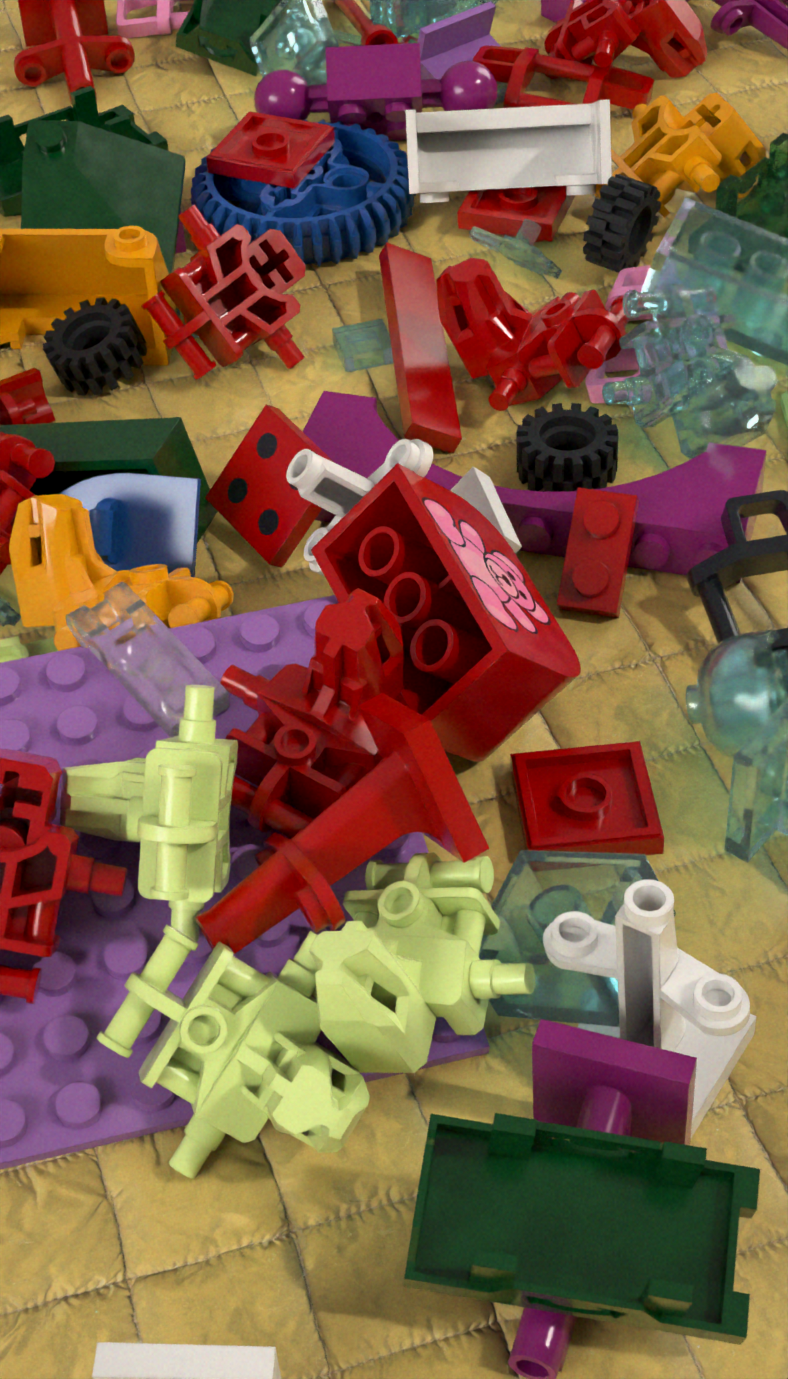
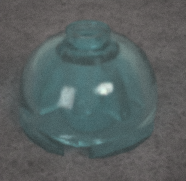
[686,630,788,762]

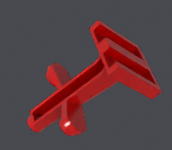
[14,0,135,104]
[195,693,489,954]

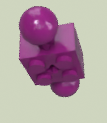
[254,43,497,140]

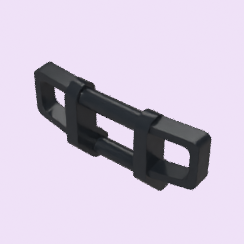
[686,490,788,693]

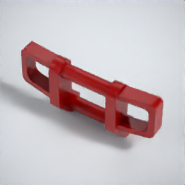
[472,45,654,110]

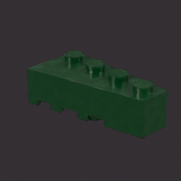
[0,417,218,544]

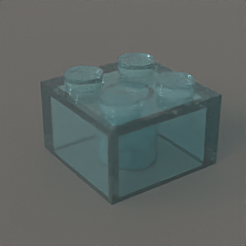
[479,850,676,1027]

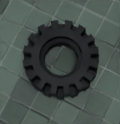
[583,174,661,273]
[43,297,147,396]
[517,403,619,492]

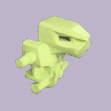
[60,685,238,942]
[309,852,535,1073]
[96,924,370,1179]

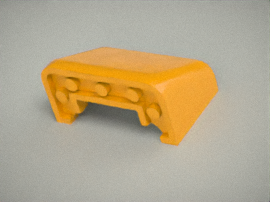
[0,226,180,365]

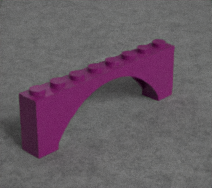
[303,391,766,583]

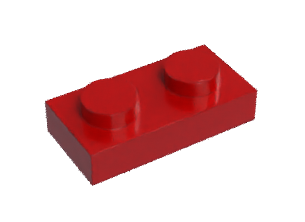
[557,487,639,618]

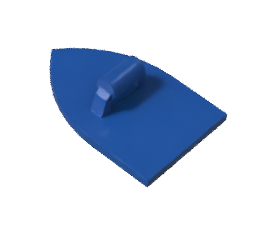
[60,473,201,577]

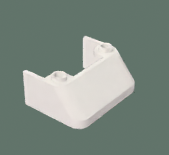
[406,100,612,203]

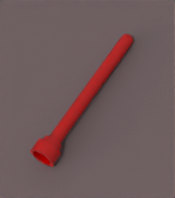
[333,0,399,46]

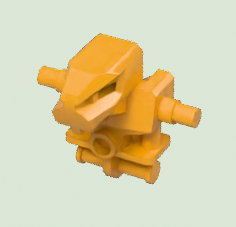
[593,92,769,218]
[9,494,234,651]

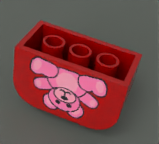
[311,463,581,762]

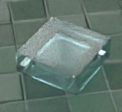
[332,319,393,372]

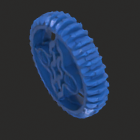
[191,119,416,267]

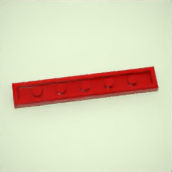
[379,242,462,453]

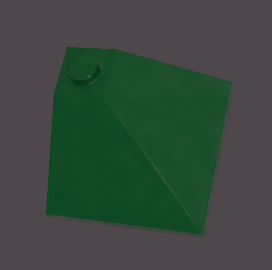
[21,120,186,274]

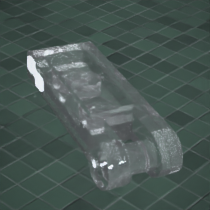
[66,582,229,737]

